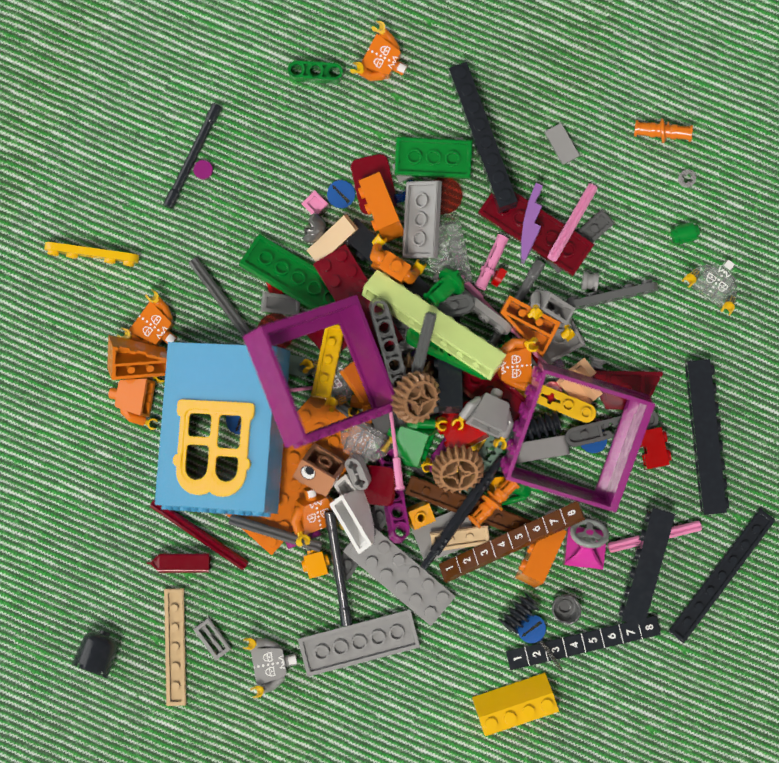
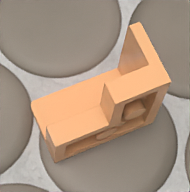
[557,358,603,404]

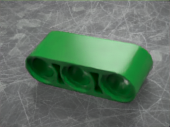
[288,61,343,84]

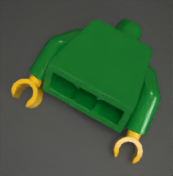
[387,417,447,473]

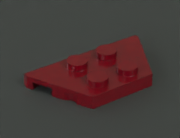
[592,370,663,410]

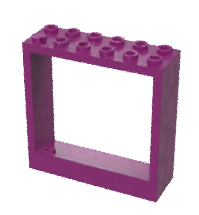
[243,295,395,449]
[500,361,655,513]

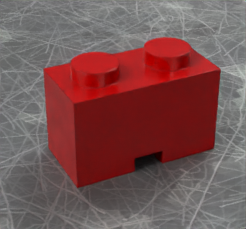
[640,427,672,470]

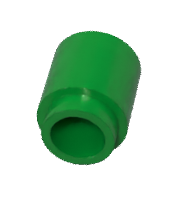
[670,222,700,245]

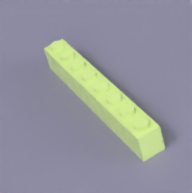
[362,270,506,380]

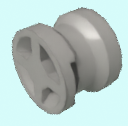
[581,271,599,292]

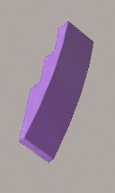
[520,183,543,264]

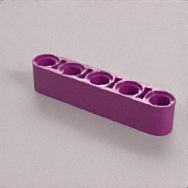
[376,448,410,544]

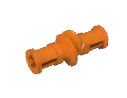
[634,118,693,143]
[467,480,520,529]

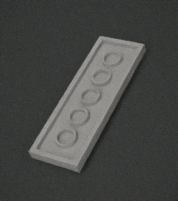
[343,527,456,626]
[298,610,420,677]

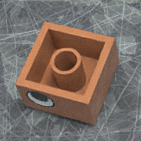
[293,443,345,497]

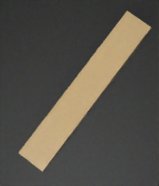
[164,588,187,706]

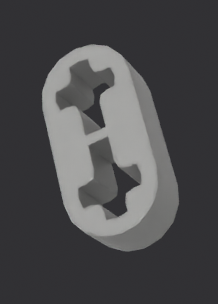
[345,454,371,490]

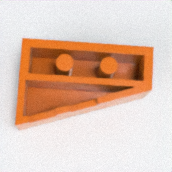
[358,172,404,243]
[515,530,567,588]

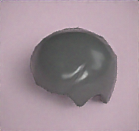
[302,212,326,243]
[552,594,581,625]

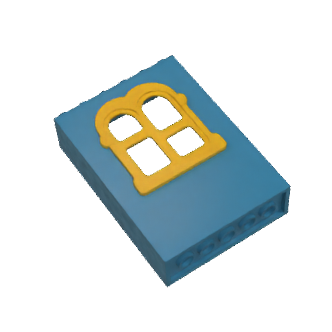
[155,342,290,517]

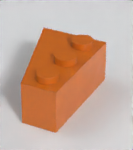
[499,295,561,357]
[107,335,167,380]

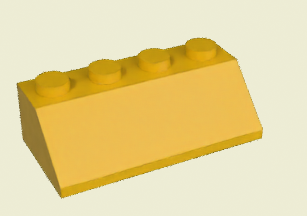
[472,673,559,736]

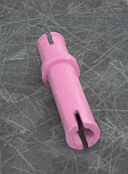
[474,234,509,291]

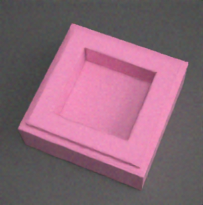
[302,190,328,214]

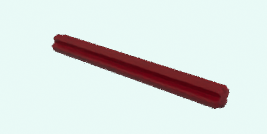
[150,499,249,570]

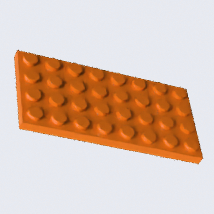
[226,397,374,555]

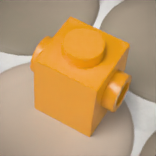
[406,501,436,530]
[301,550,330,579]

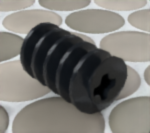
[523,411,562,442]
[497,592,540,634]

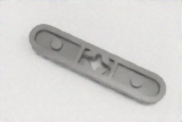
[432,271,512,335]

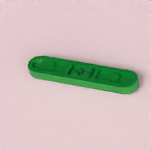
[405,328,489,380]

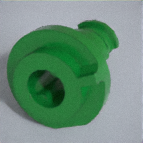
[423,268,465,307]

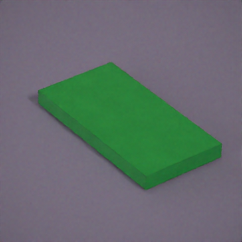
[394,137,472,179]

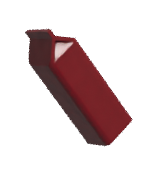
[147,553,210,573]

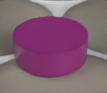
[193,160,213,180]

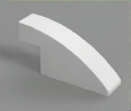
[329,474,374,554]

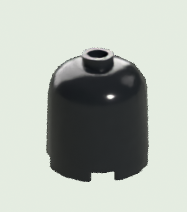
[71,629,118,678]

